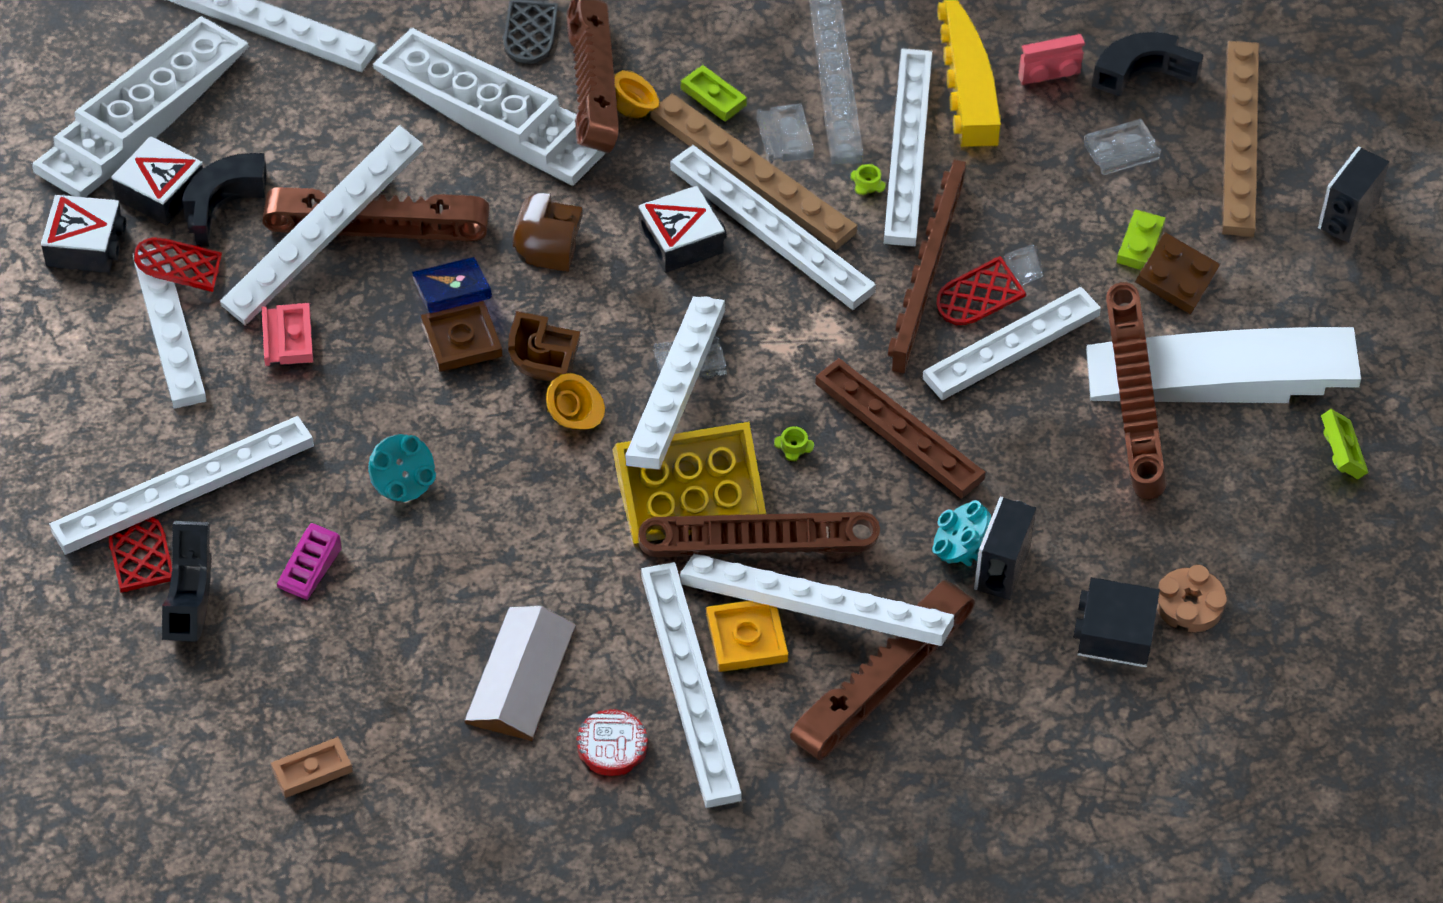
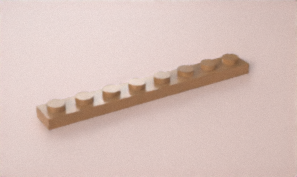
[1222,41,1259,237]
[651,93,857,251]

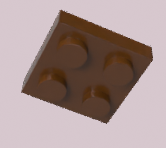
[1135,232,1221,315]
[421,300,503,372]

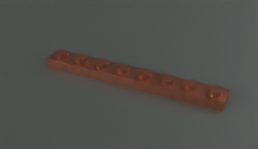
[888,159,966,373]

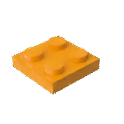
[706,601,788,672]

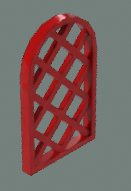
[134,237,222,292]
[936,256,1026,325]
[109,517,172,593]

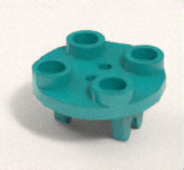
[368,434,436,502]
[932,500,991,566]

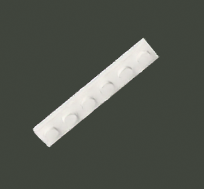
[132,248,206,409]
[923,287,1101,400]

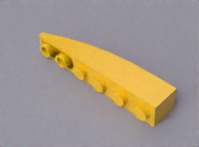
[937,0,1001,147]

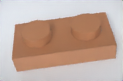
[271,737,353,798]

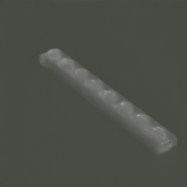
[809,0,863,164]

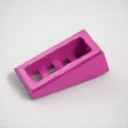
[277,523,342,600]

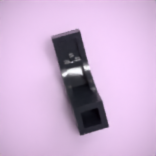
[1092,32,1204,96]
[183,153,267,247]
[162,521,212,641]

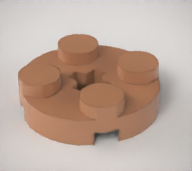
[1157,565,1227,632]

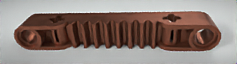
[567,0,619,153]
[262,187,490,241]
[1106,282,1166,499]
[638,512,880,557]
[790,580,975,760]

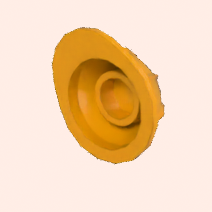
[614,70,660,118]
[546,373,605,430]

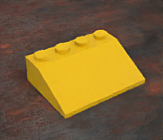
[613,422,766,545]

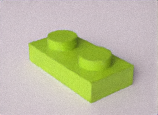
[681,65,747,122]
[1116,209,1166,270]
[1321,409,1369,479]

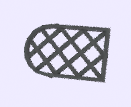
[503,0,558,64]

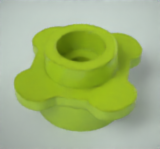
[850,164,886,195]
[774,427,814,461]

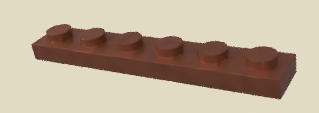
[815,358,985,499]

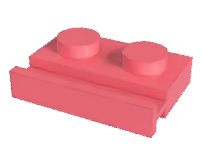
[1018,34,1085,85]
[262,303,313,366]

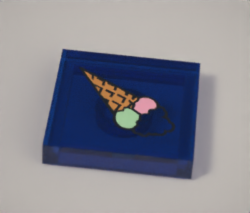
[412,257,492,313]

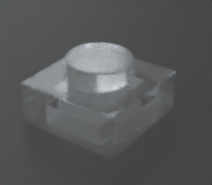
[1004,244,1045,287]

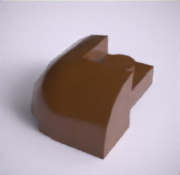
[513,193,583,272]
[508,311,580,382]

